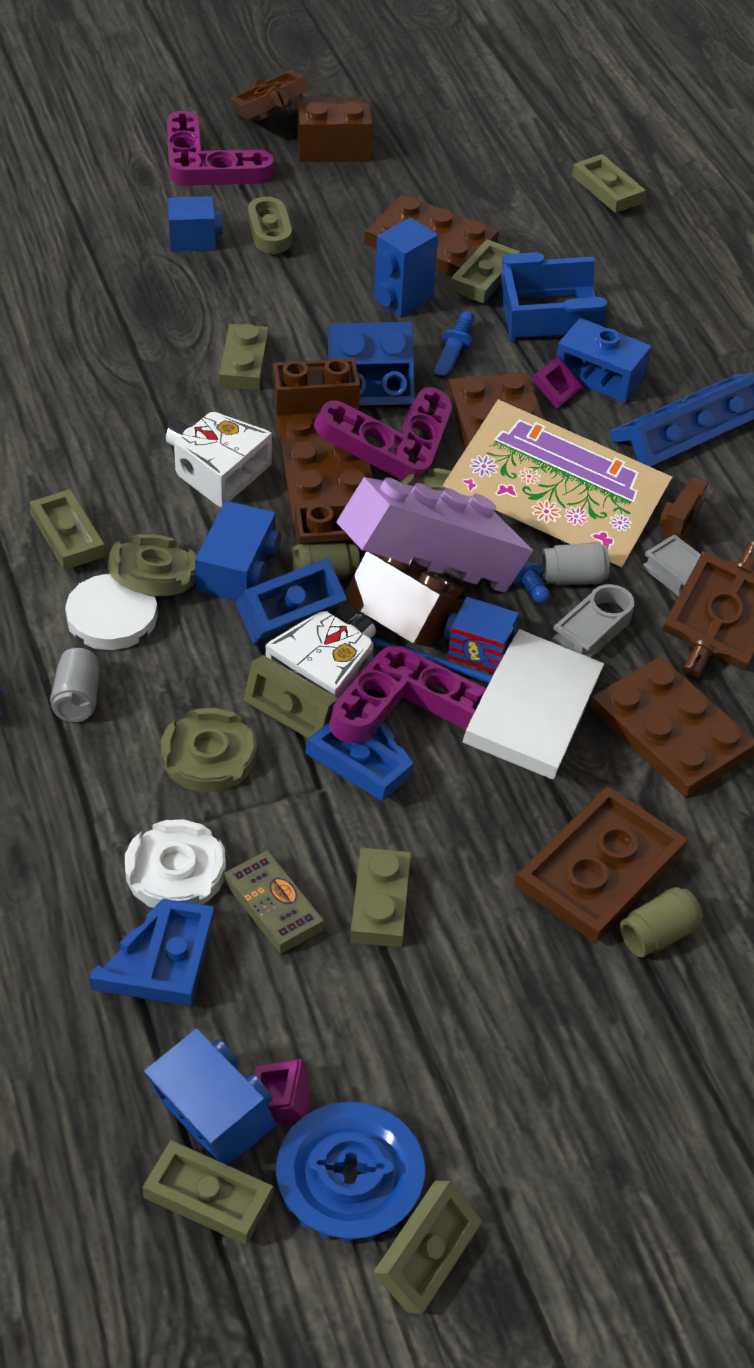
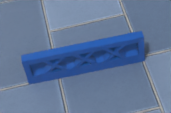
[609,372,754,467]

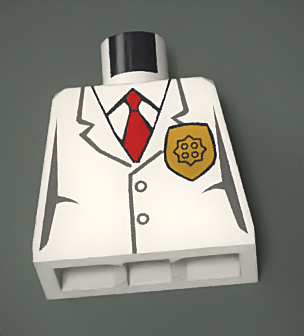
[166,412,272,508]
[266,611,376,698]

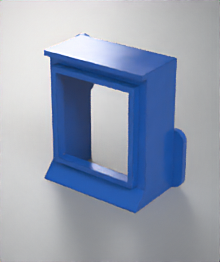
[500,252,607,342]

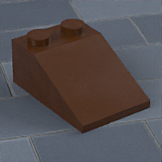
[295,96,372,162]

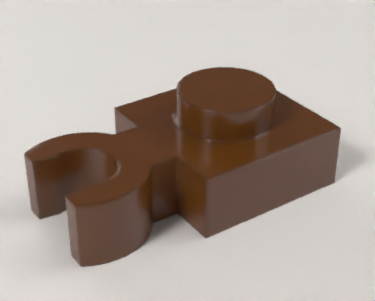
[659,476,709,541]

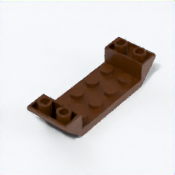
[273,358,372,544]

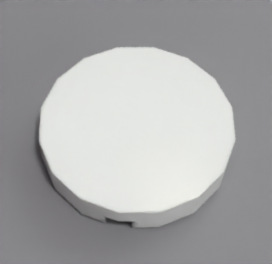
[65,574,158,650]
[125,819,226,908]

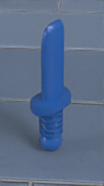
[433,311,474,376]
[513,560,550,604]

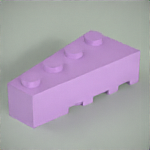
[336,477,533,593]

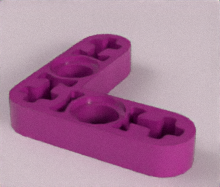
[167,111,274,185]
[314,387,452,480]
[329,646,486,743]

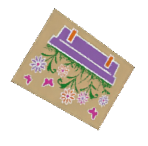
[442,399,672,568]

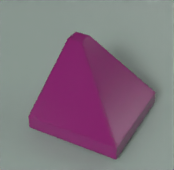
[531,356,583,409]
[254,1059,312,1125]

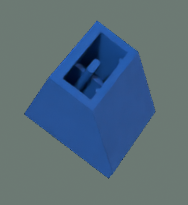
[328,322,415,406]

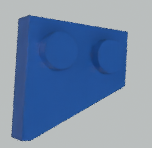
[305,710,414,802]
[89,899,214,1006]

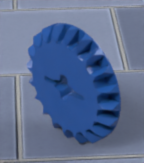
[276,1102,425,1244]

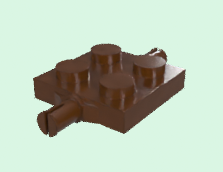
[229,69,312,122]
[662,542,754,678]

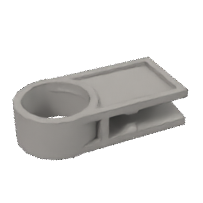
[642,534,701,596]
[552,584,634,658]

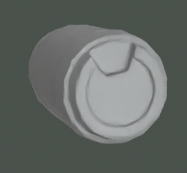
[541,542,610,586]
[50,648,99,722]

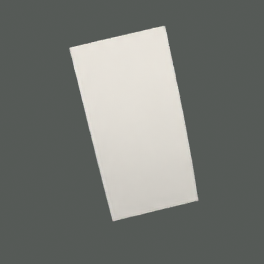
[462,629,604,780]

